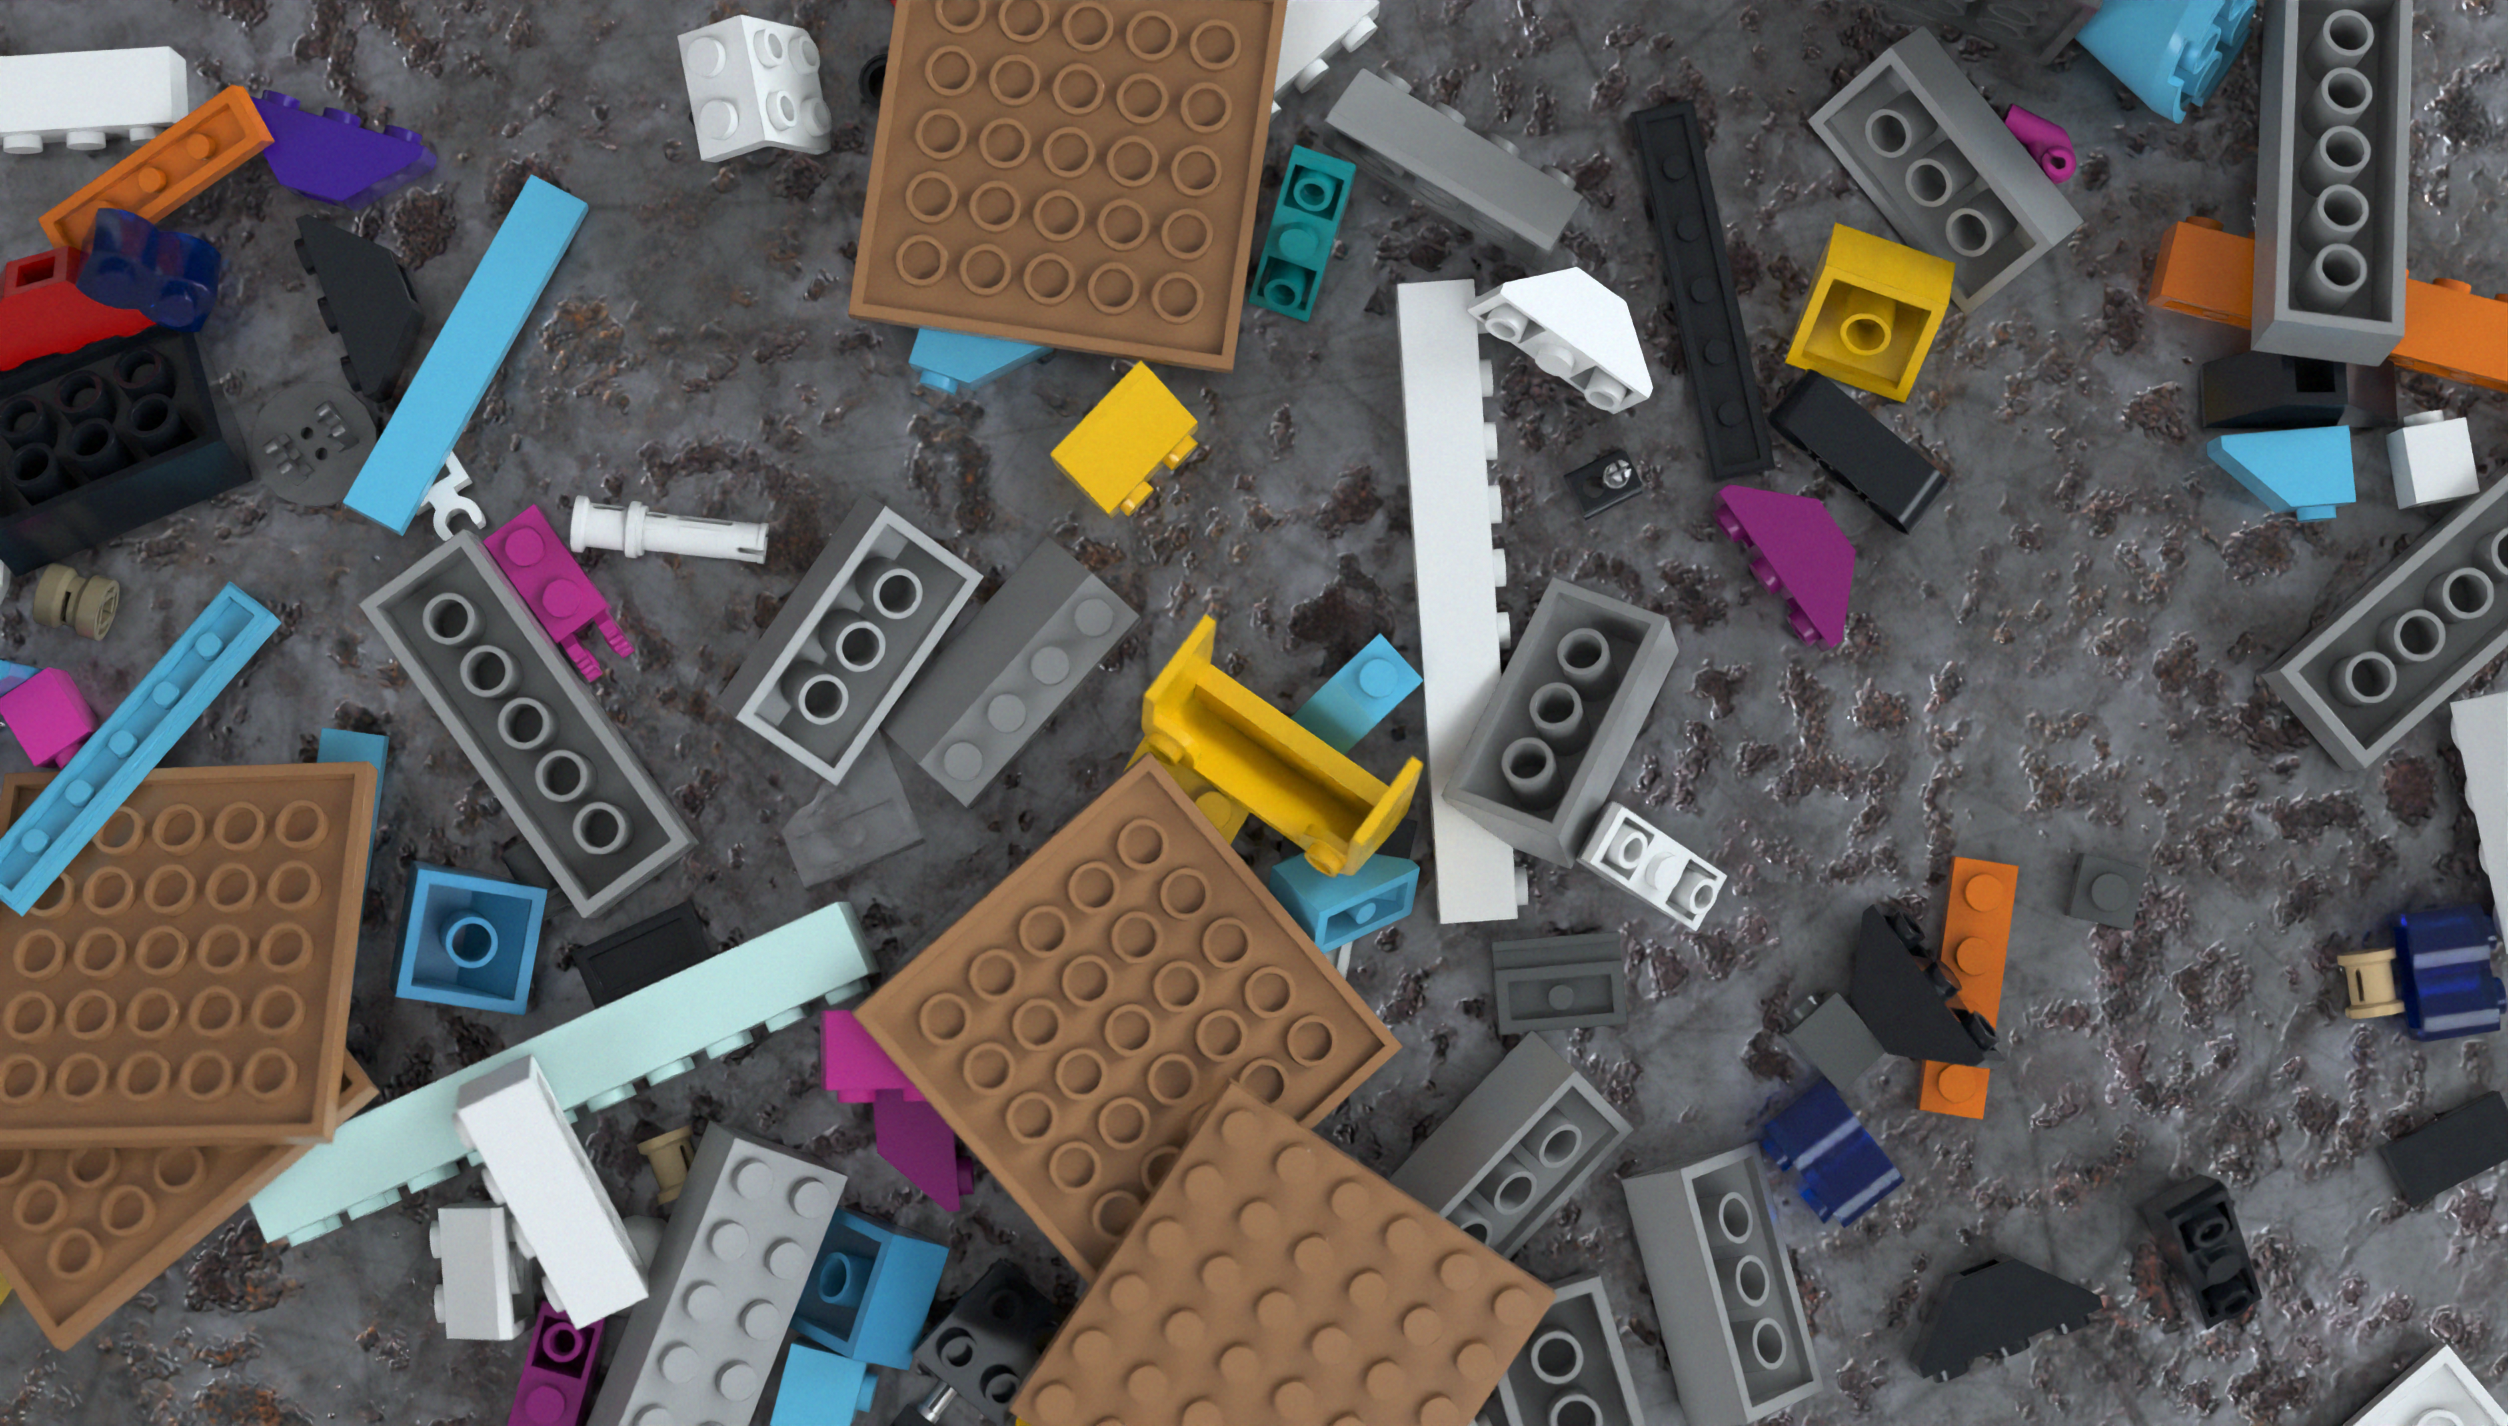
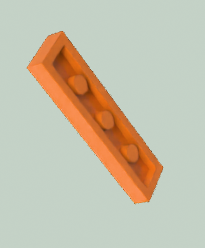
[38,85,275,259]
[1915,856,2019,1120]

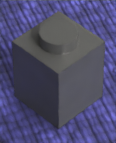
[1781,990,1886,1093]

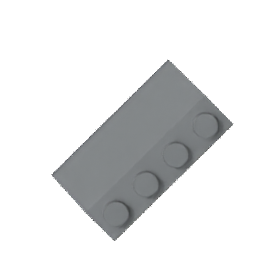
[1807,25,2084,317]
[1323,68,1583,271]
[717,492,984,786]
[879,536,1142,809]
[1442,577,1679,870]
[1387,1030,1634,1260]
[1621,1141,1824,1426]

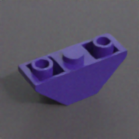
[250,90,437,212]

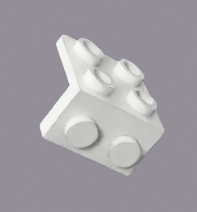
[677,15,832,163]

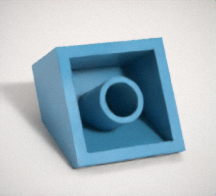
[388,860,548,1016]
[788,1204,950,1370]

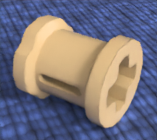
[2336,947,2405,1019]
[637,1125,695,1205]

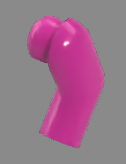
[2001,103,2076,184]

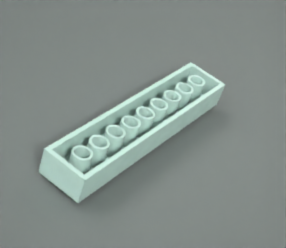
[249,902,881,1247]

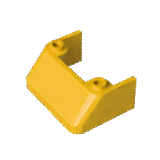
[1141,614,1423,878]

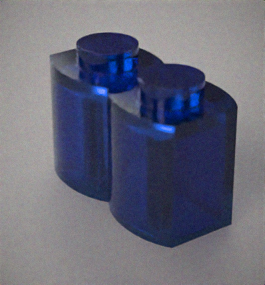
[76,208,221,332]
[2390,902,2507,1042]
[1760,1077,1905,1229]

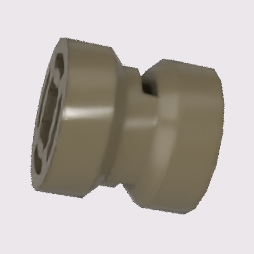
[32,563,120,641]

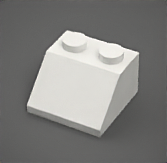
[430,1200,536,1340]

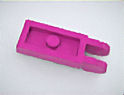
[482,504,635,682]

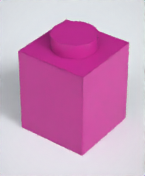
[0,667,101,770]

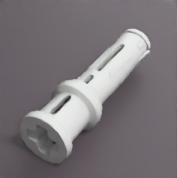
[570,495,769,564]

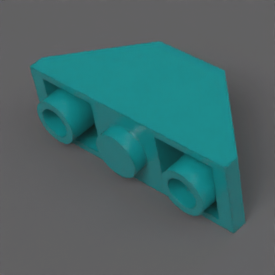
[1248,145,1357,322]

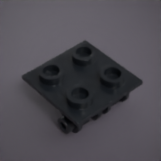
[911,1258,1068,1426]

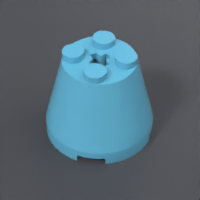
[2074,0,2257,124]

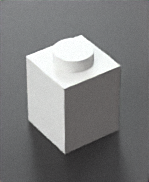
[2385,410,2480,510]

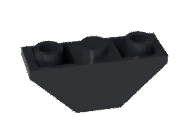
[294,214,426,404]
[2200,351,2398,428]
[1851,904,2006,1069]
[2143,1174,2263,1330]
[1908,1253,2104,1383]

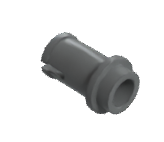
[500,839,573,922]

